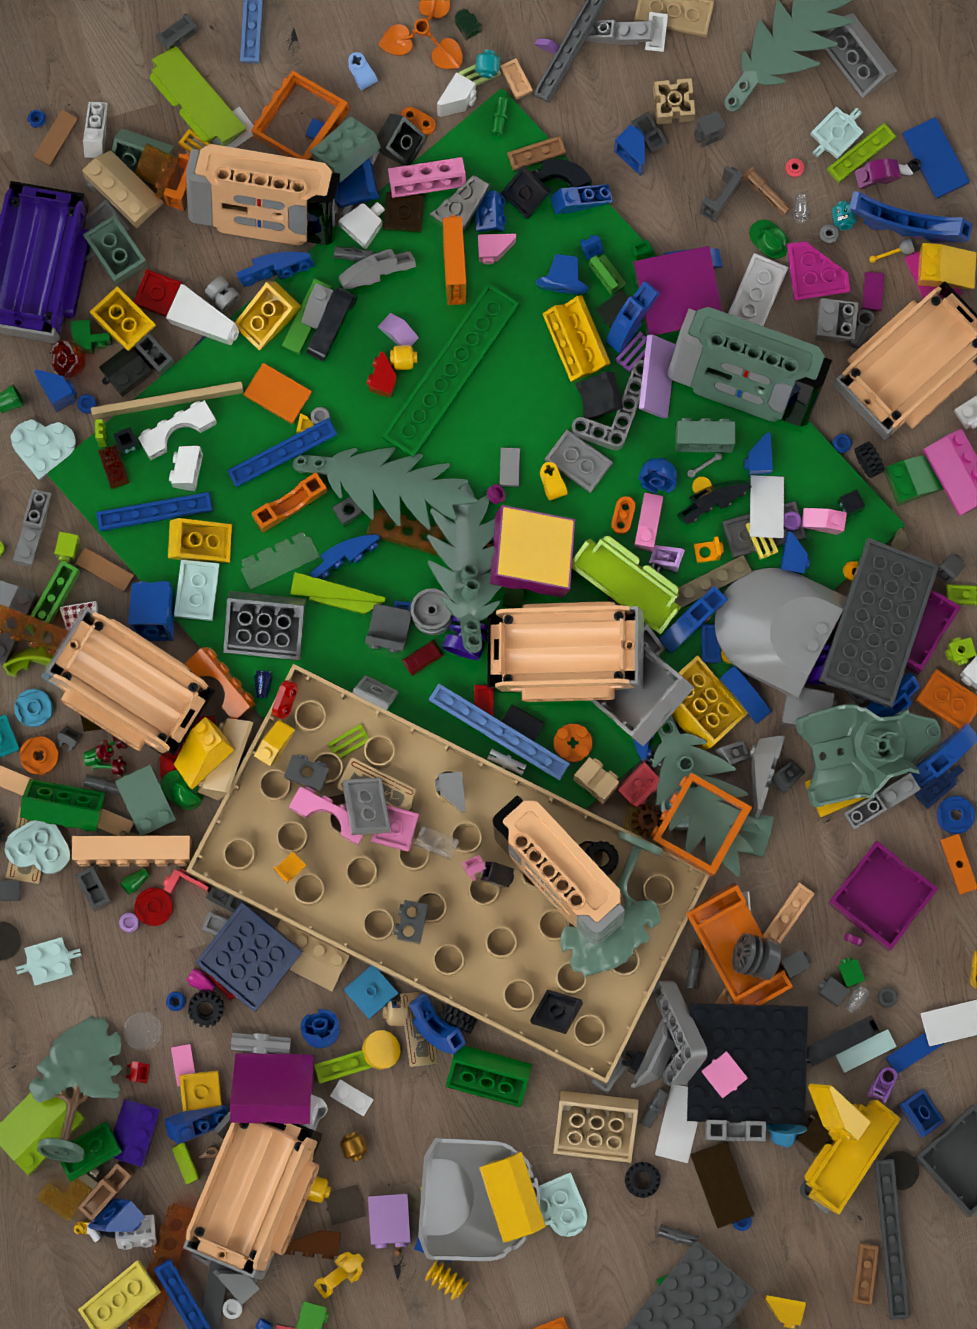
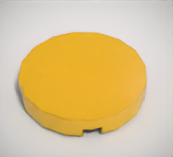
[362,1030,401,1070]

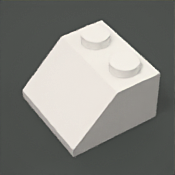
[437,72,477,117]
[169,446,203,492]

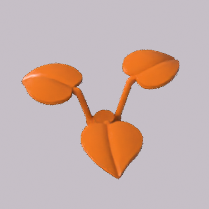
[378,0,463,69]

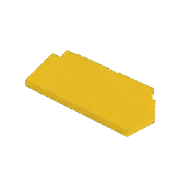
[804,1100,901,1215]

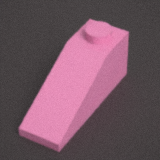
[634,493,663,552]

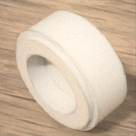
[222,1299,243,1319]

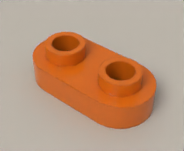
[401,107,436,136]
[611,496,635,535]

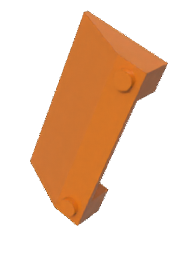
[686,883,793,1005]

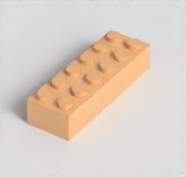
[72,836,193,867]

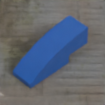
[719,666,771,724]

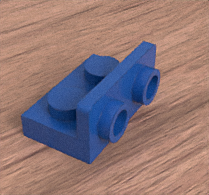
[475,190,506,232]

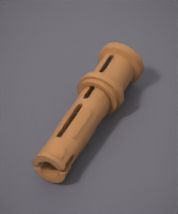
[742,167,791,216]

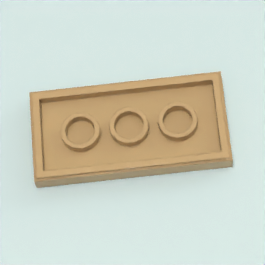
[634,0,714,38]

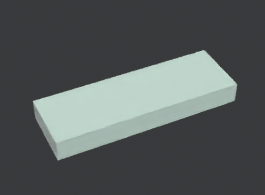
[835,1029,897,1073]

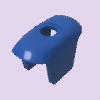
[535,254,589,295]

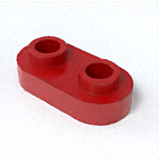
[272,680,298,719]

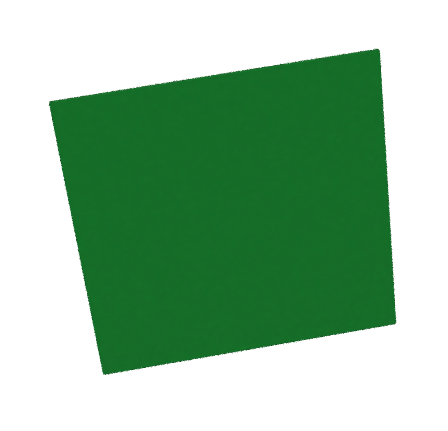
[48,89,905,809]

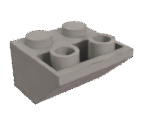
[815,298,858,343]

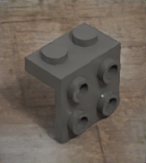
[365,604,411,653]

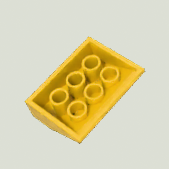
[671,655,748,751]

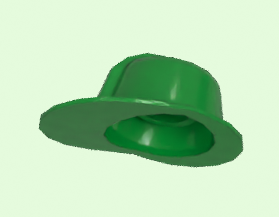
[749,220,789,259]
[161,770,204,810]

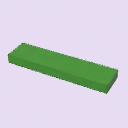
[282,279,331,354]

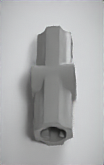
[231,1033,291,1054]

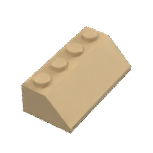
[82,150,164,228]
[197,718,253,801]
[276,920,350,992]

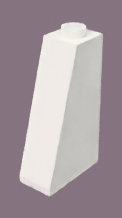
[166,284,239,345]

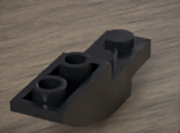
[677,480,752,525]

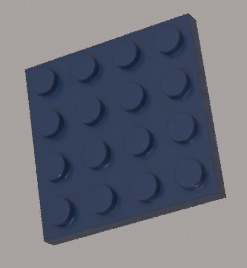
[195,902,304,1012]

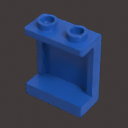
[328,158,379,209]

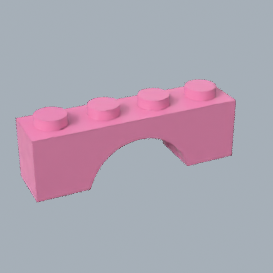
[289,786,365,846]

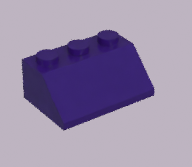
[113,1099,161,1167]

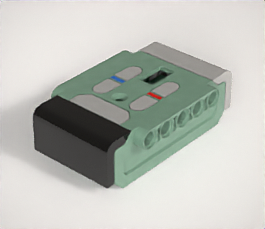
[667,307,832,427]

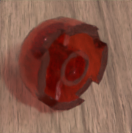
[50,340,86,378]

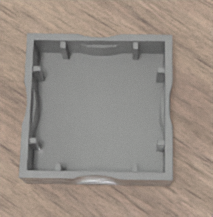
[590,644,694,746]

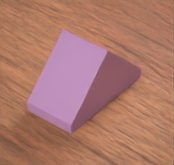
[378,313,419,346]
[649,545,685,573]

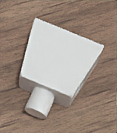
[339,202,385,250]

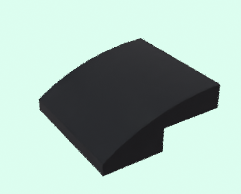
[491,704,545,744]

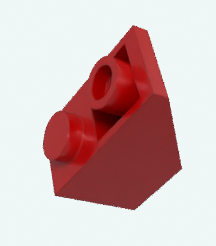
[367,352,397,398]

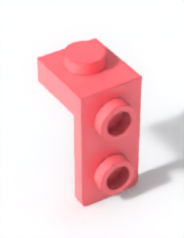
[163,868,210,895]

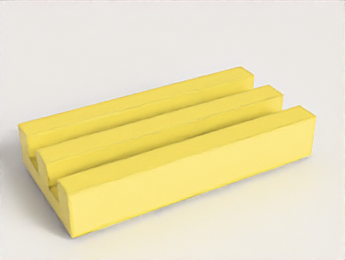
[745,523,778,560]

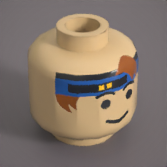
[383,1000,409,1027]

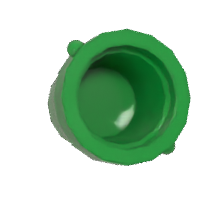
[0,384,24,414]

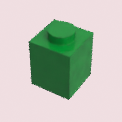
[837,957,865,988]

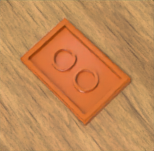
[243,363,312,424]
[915,669,977,730]

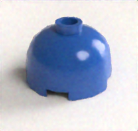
[638,458,677,493]
[300,1009,340,1049]

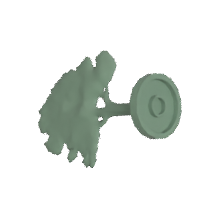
[560,831,663,978]

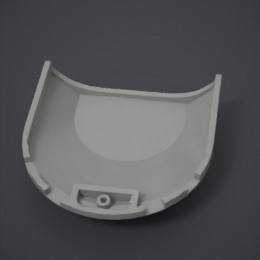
[715,568,847,700]
[418,1138,540,1261]

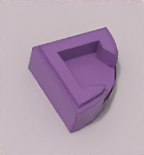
[535,38,560,54]

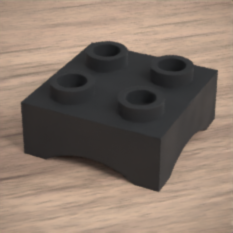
[576,371,623,420]

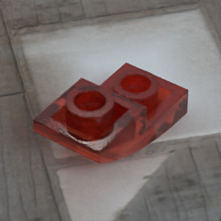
[98,445,129,489]

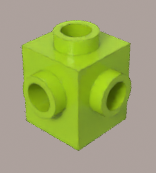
[945,637,977,666]

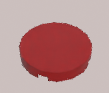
[134,888,173,927]

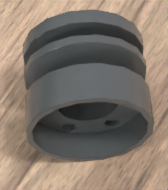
[732,933,781,981]

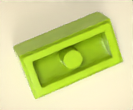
[172,1142,200,1184]

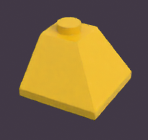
[763,1295,806,1329]

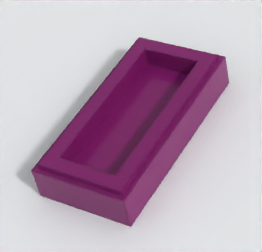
[862,272,884,312]

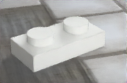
[645,12,668,52]
[330,1079,374,1117]

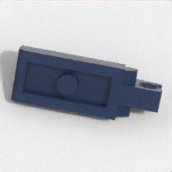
[914,765,964,809]

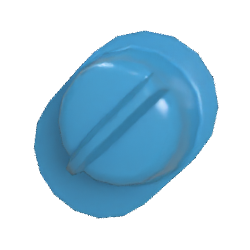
[766,1123,808,1148]

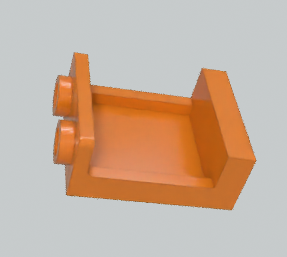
[163,153,190,211]

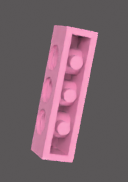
[388,157,466,198]

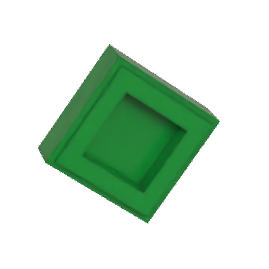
[630,240,655,261]

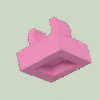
[462,855,486,881]

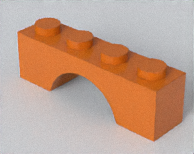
[252,472,327,533]
[185,647,256,720]

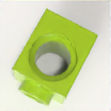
[54,531,80,563]

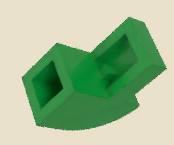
[70,320,112,354]

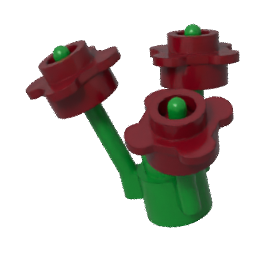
[83,736,128,778]

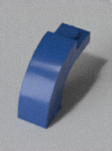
[409,994,466,1054]

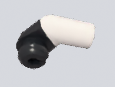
[898,158,921,175]

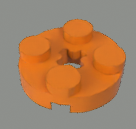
[554,724,592,763]
[20,736,59,775]

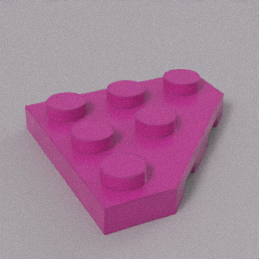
[786,241,850,301]

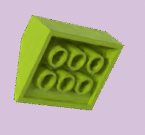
[0,1092,87,1176]

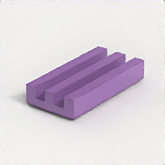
[615,331,647,373]

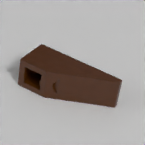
[284,1230,341,1260]

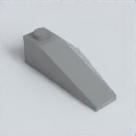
[749,736,785,819]

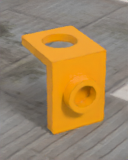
[694,536,724,563]
[273,852,306,884]

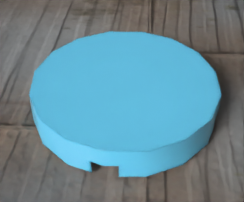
[14,689,53,728]

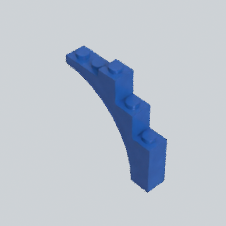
[849,192,973,243]

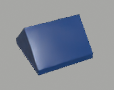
[898,1089,945,1138]

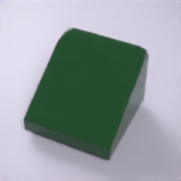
[502,587,525,609]

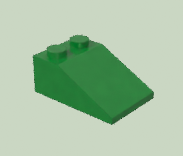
[884,455,944,506]

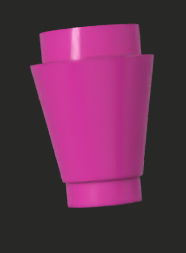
[186,968,215,992]

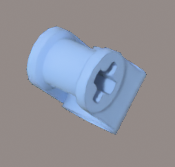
[348,52,378,91]

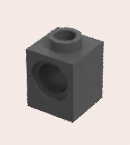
[333,497,363,527]
[818,977,850,1007]

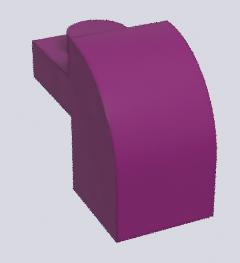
[855,159,902,189]

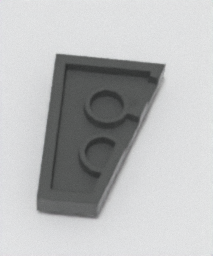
[429,175,491,232]

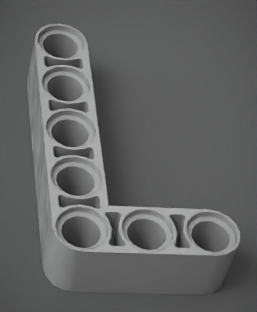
[572,360,644,451]
[652,981,707,1085]

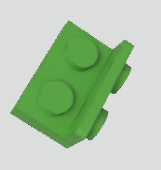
[589,255,626,295]

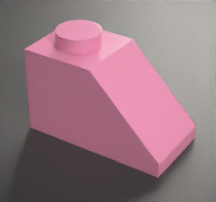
[478,234,516,264]
[801,508,847,535]

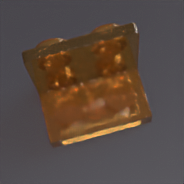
[135,144,181,199]

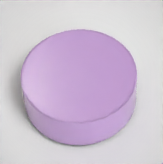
[119,913,139,933]

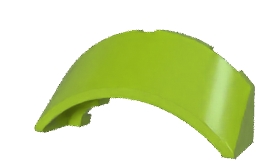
[3,646,58,677]

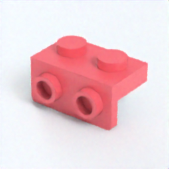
[616,762,659,807]

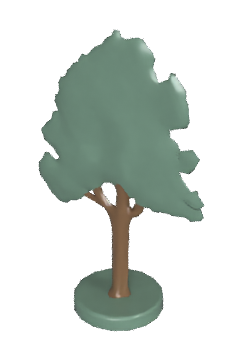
[29,1015,122,1163]

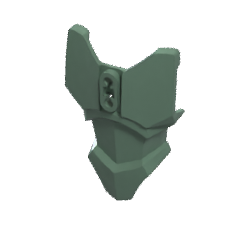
[795,703,941,807]

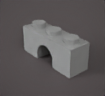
[705,1120,766,1142]

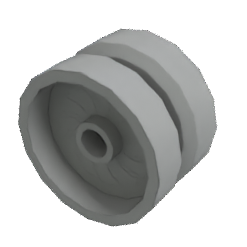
[411,589,454,635]

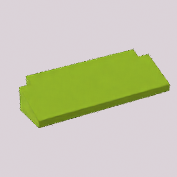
[150,46,247,146]
[572,536,682,635]

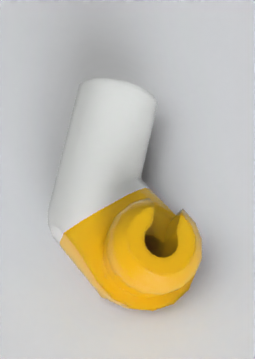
[74,1221,103,1242]

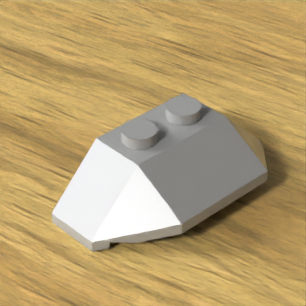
[630,1017,678,1089]

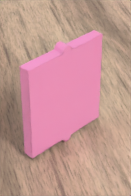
[701,1051,748,1098]

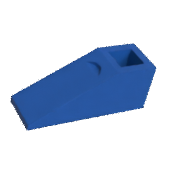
[551,184,613,214]
[164,1105,228,1144]

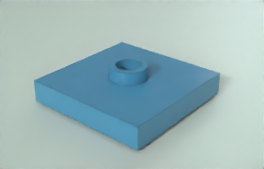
[344,966,398,1019]

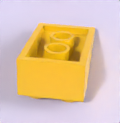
[918,243,977,290]
[235,281,302,350]
[90,286,156,351]
[168,518,232,563]
[174,717,234,789]
[808,1084,870,1141]

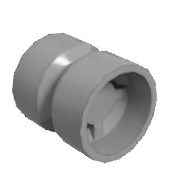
[204,276,240,312]

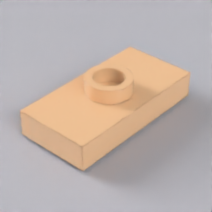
[500,58,533,100]

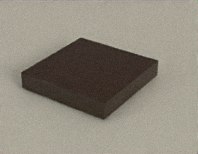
[384,192,424,233]

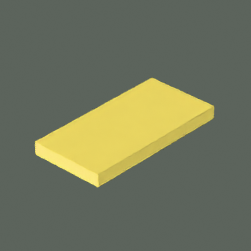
[78,1260,161,1329]

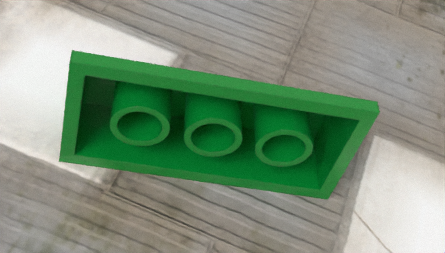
[20,779,106,832]
[445,1045,533,1108]

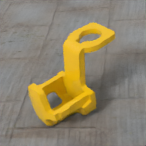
[314,1252,364,1299]

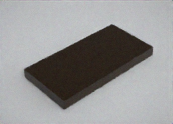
[690,1141,754,1229]

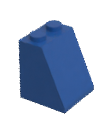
[128,581,174,641]

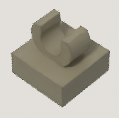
[79,1168,101,1189]

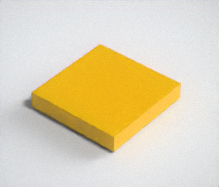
[179,1071,222,1112]

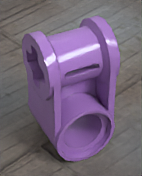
[866,1067,897,1105]

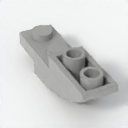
[585,20,655,45]
[339,249,416,289]
[13,489,51,567]
[844,773,921,830]

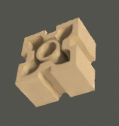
[653,78,695,125]
[573,757,619,804]

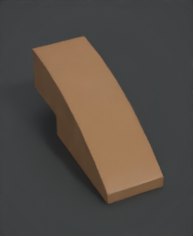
[78,1161,135,1221]

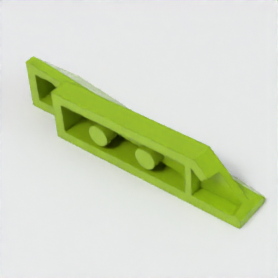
[290,572,386,615]

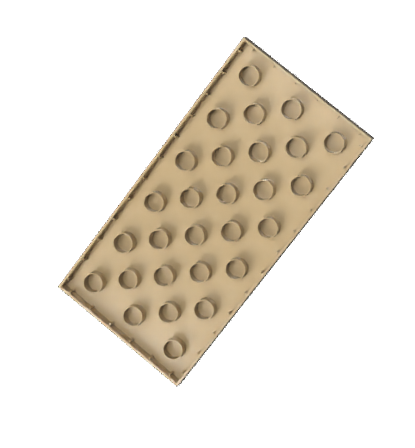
[186,664,709,1084]

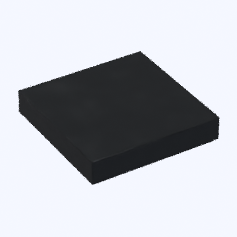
[501,165,551,219]
[530,989,583,1034]

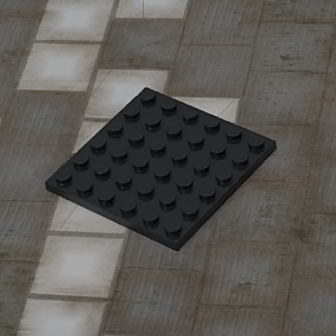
[687,1003,808,1124]

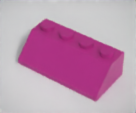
[923,429,977,516]

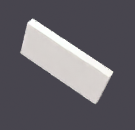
[728,253,789,326]

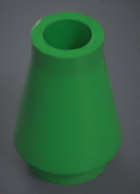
[120,868,150,895]

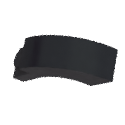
[532,159,592,187]

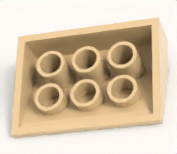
[553,1091,638,1163]

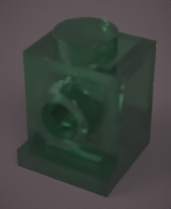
[454,8,482,41]

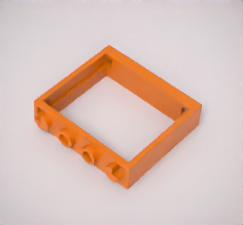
[251,70,350,161]
[443,215,466,305]
[650,773,752,877]

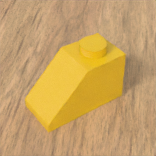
[254,720,295,766]

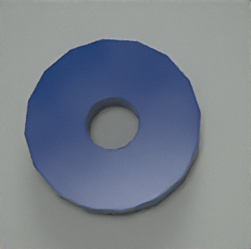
[936,796,975,834]

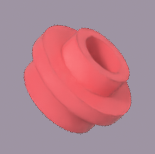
[785,158,804,177]

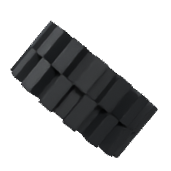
[854,441,885,479]
[585,841,619,875]
[188,989,224,1028]
[440,1004,478,1034]
[625,1162,660,1198]

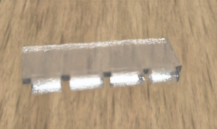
[241,532,320,590]

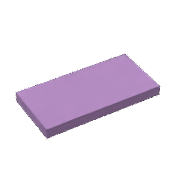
[639,335,676,418]

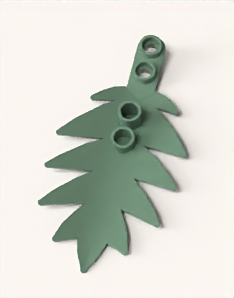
[724,0,855,112]
[293,447,478,530]
[427,483,502,653]
[652,715,758,877]

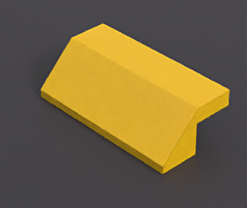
[542,295,611,382]
[479,1152,546,1243]

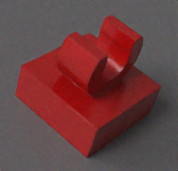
[125,1061,150,1084]

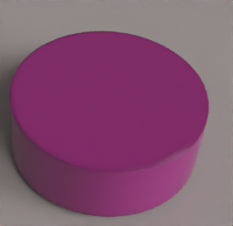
[487,484,505,504]
[844,933,864,946]

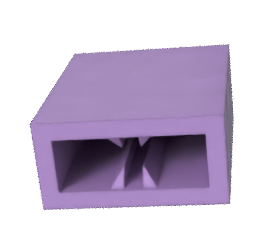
[368,1194,411,1249]

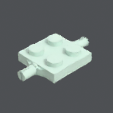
[810,106,864,160]
[16,937,82,986]

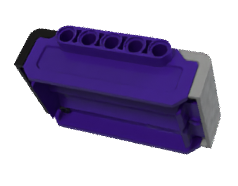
[0,181,90,344]

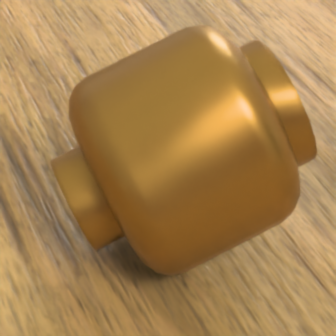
[340,1132,368,1162]

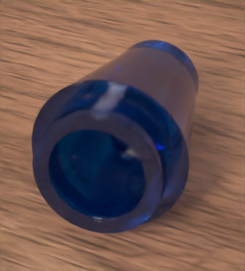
[254,670,273,698]

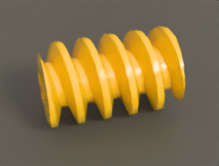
[425,1260,469,1300]

